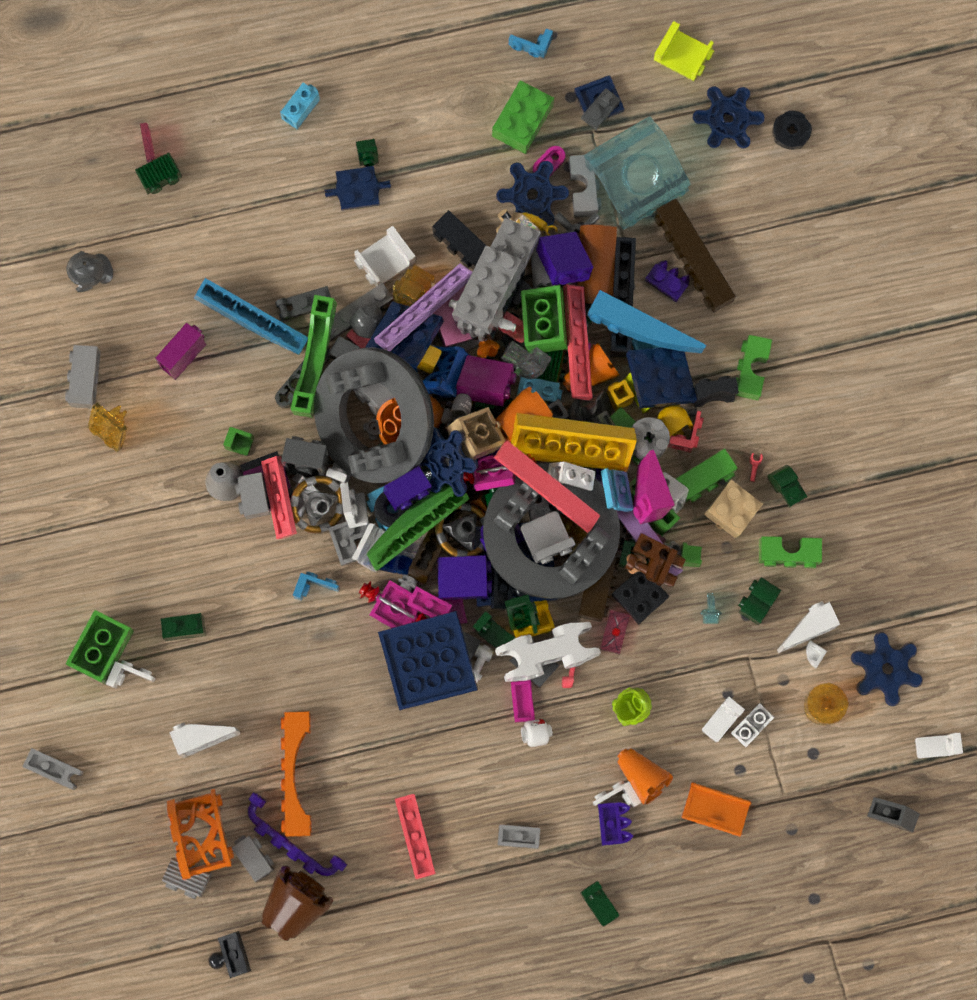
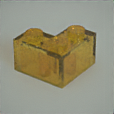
[392,264,435,307]

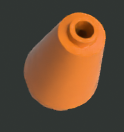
[563,342,619,392]
[617,748,673,805]

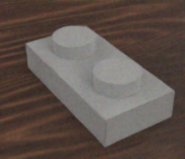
[498,825,540,849]

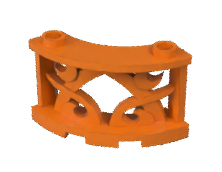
[167,789,234,880]

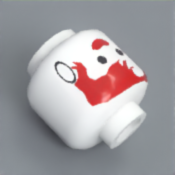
[521,719,552,747]

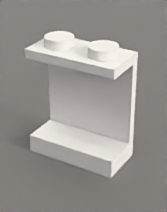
[354,226,416,287]

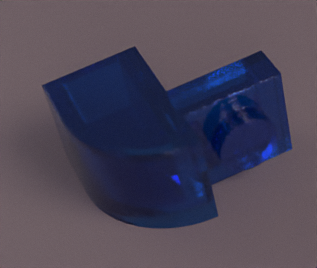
[373,553,414,575]

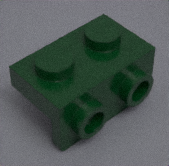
[505,595,540,634]

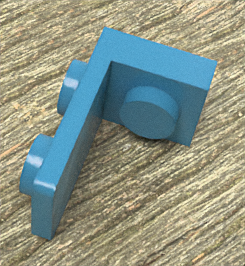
[509,28,553,58]
[293,571,340,601]

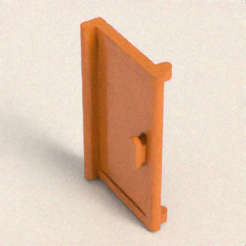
[682,782,751,837]

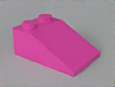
[633,449,675,525]

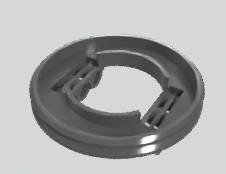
[314,348,434,483]
[483,463,620,599]

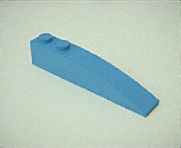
[194,278,308,355]
[587,290,706,354]

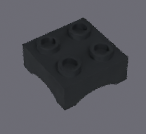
[694,376,739,408]
[612,572,669,625]

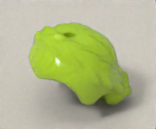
[611,687,652,726]

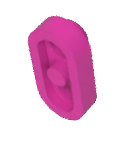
[533,146,565,176]

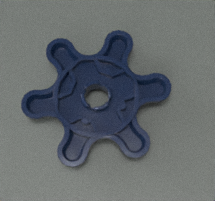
[692,86,765,149]
[496,161,569,226]
[419,427,478,497]
[851,632,923,707]

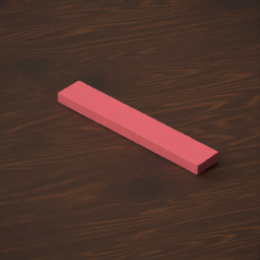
[563,284,593,400]
[494,441,601,532]

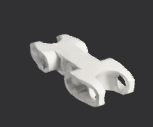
[495,622,601,682]

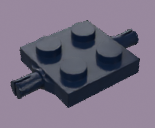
[324,166,391,211]

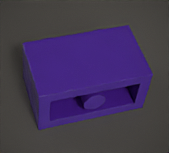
[383,466,432,511]

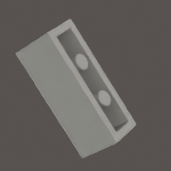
[65,345,101,409]

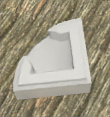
[806,640,827,669]

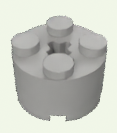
[632,417,670,461]

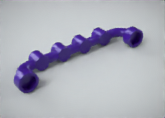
[248,792,347,876]

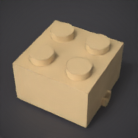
[446,407,505,459]
[704,480,763,538]

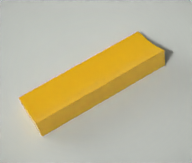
[511,413,637,472]

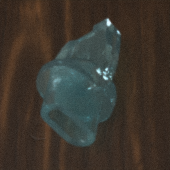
[700,593,722,624]

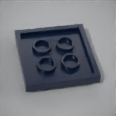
[365,302,444,369]
[626,348,697,409]

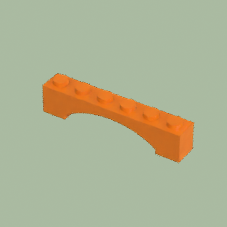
[281,712,312,837]

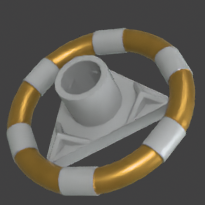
[290,476,343,533]

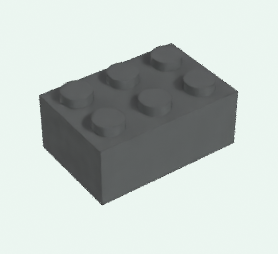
[281,436,330,478]

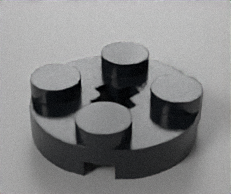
[772,110,812,150]

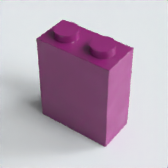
[155,322,206,380]
[456,355,516,407]

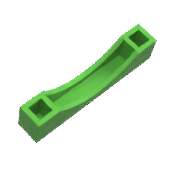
[291,295,337,418]

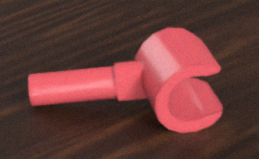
[749,453,763,482]
[562,667,576,688]

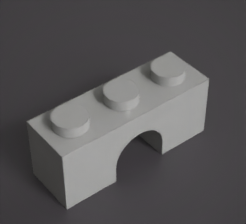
[569,154,601,218]

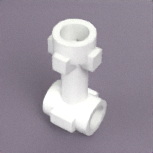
[473,645,494,683]

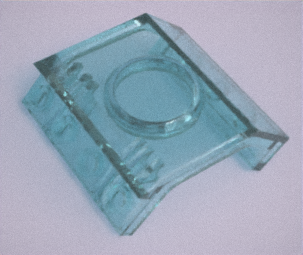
[584,116,691,230]

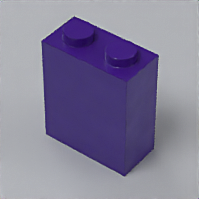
[536,232,593,286]
[438,555,492,600]

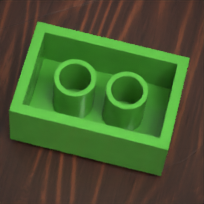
[492,80,554,154]
[521,285,568,354]
[65,610,134,685]

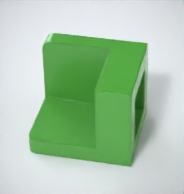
[223,427,254,456]
[681,542,702,568]

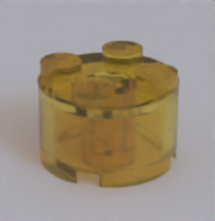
[804,683,849,726]

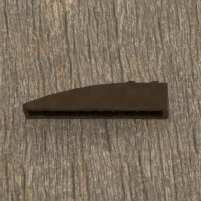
[408,482,474,585]

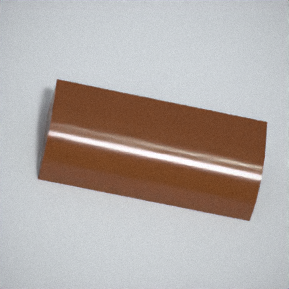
[577,225,617,306]

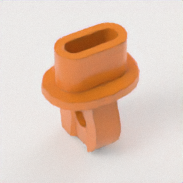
[477,339,500,358]

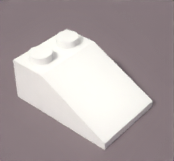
[777,601,840,653]
[169,723,240,758]

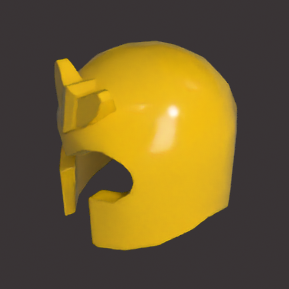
[657,405,694,437]

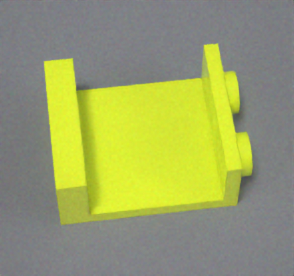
[654,21,715,81]

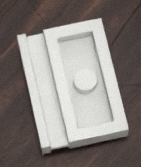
[352,523,385,572]

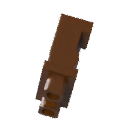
[625,533,686,587]

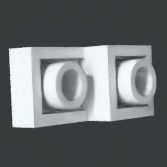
[731,703,774,747]

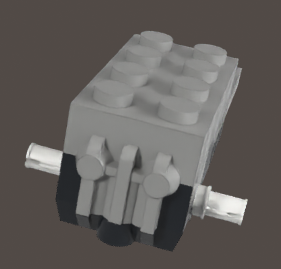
[449,218,541,342]

